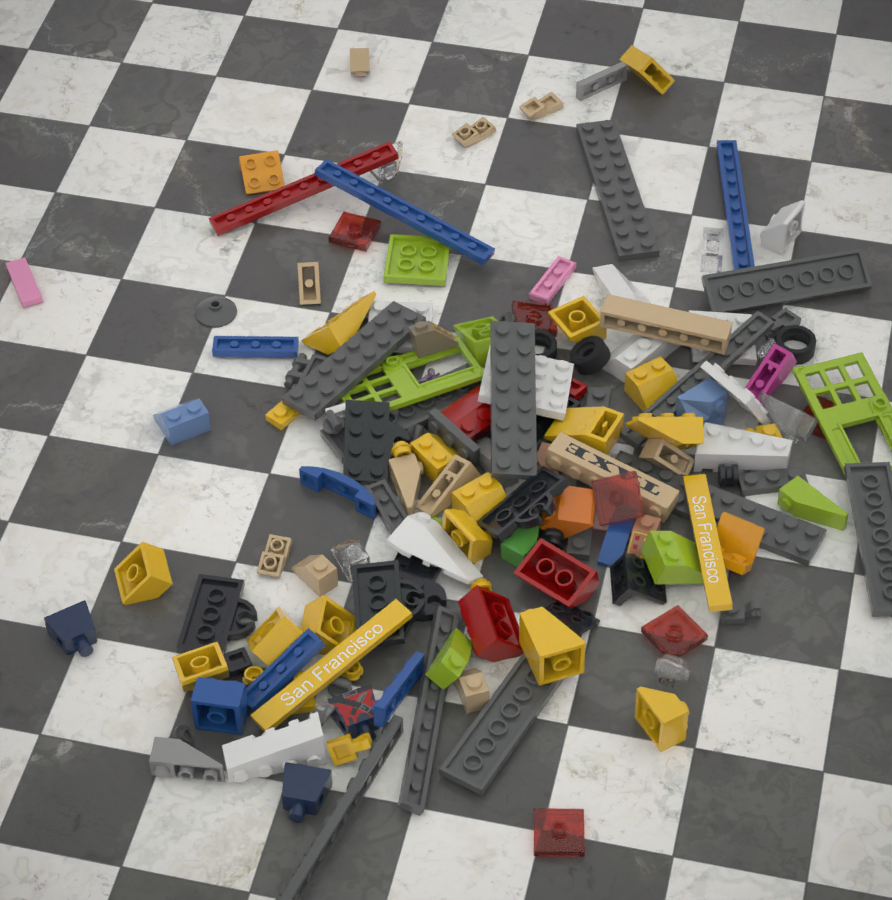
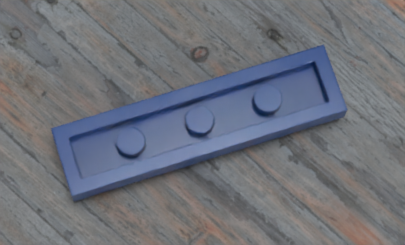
[212,336,299,358]
[246,628,326,711]
[372,651,425,728]

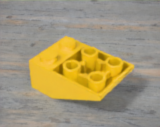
[544,406,624,455]
[625,413,704,449]

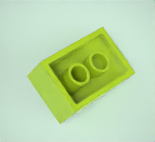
[453,316,498,368]
[641,531,703,584]

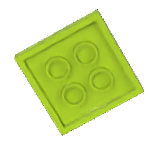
[383,234,451,286]

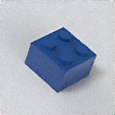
[191,677,249,735]

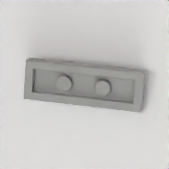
[576,61,627,101]

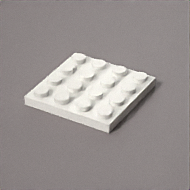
[478,347,574,421]

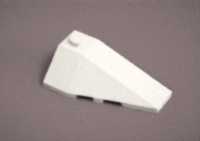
[592,264,651,304]
[386,512,483,585]

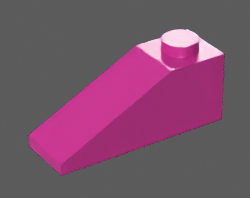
[744,343,797,404]

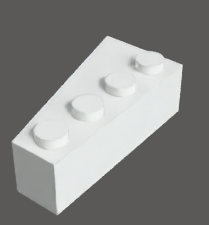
[694,422,793,473]
[222,712,326,783]

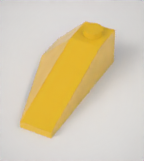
[301,291,377,355]

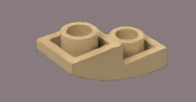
[452,117,496,146]
[257,534,293,578]

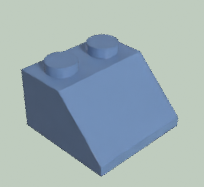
[153,398,211,446]

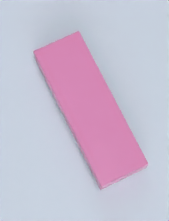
[529,256,576,306]
[5,258,43,308]

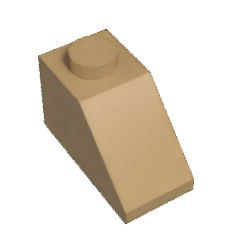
[350,48,370,77]
[297,262,321,305]
[639,438,695,476]
[291,554,338,597]
[454,668,489,714]

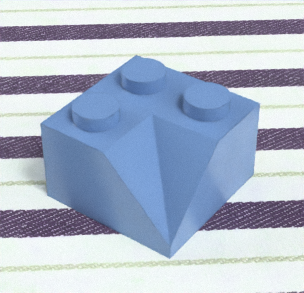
[675,377,728,427]

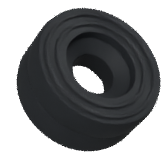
[569,336,611,375]

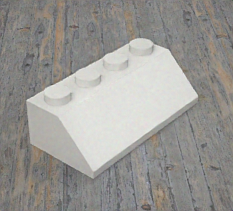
[602,334,681,383]

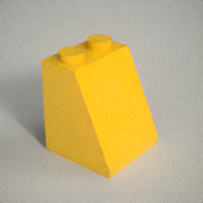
[519,607,586,686]

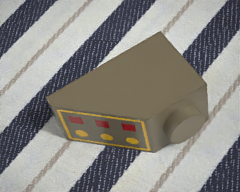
[408,321,459,358]

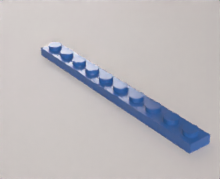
[716,140,755,270]
[314,159,495,265]

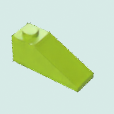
[777,476,848,531]
[425,628,473,690]

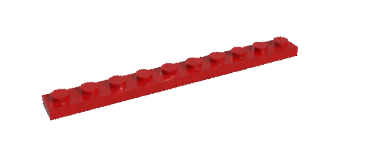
[208,141,399,236]

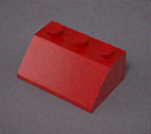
[441,385,491,441]
[513,538,600,609]
[458,585,523,662]

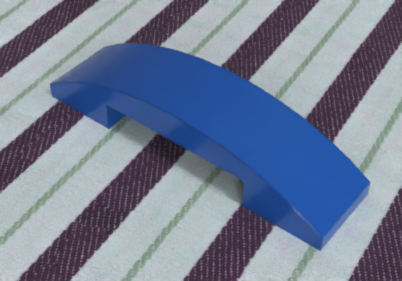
[299,466,377,520]
[597,501,642,568]

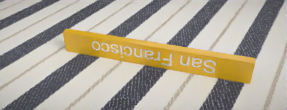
[683,474,733,612]
[250,599,412,732]

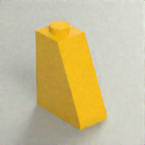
[619,45,675,95]

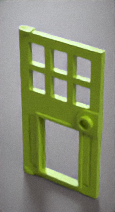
[341,336,484,412]
[792,352,892,475]

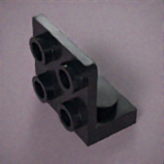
[610,552,667,606]
[545,602,600,637]

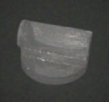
[756,338,776,361]

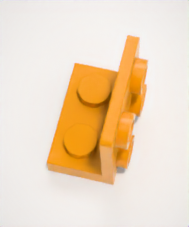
[239,150,285,195]
[717,512,765,575]

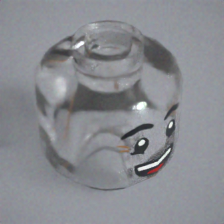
[653,654,691,688]

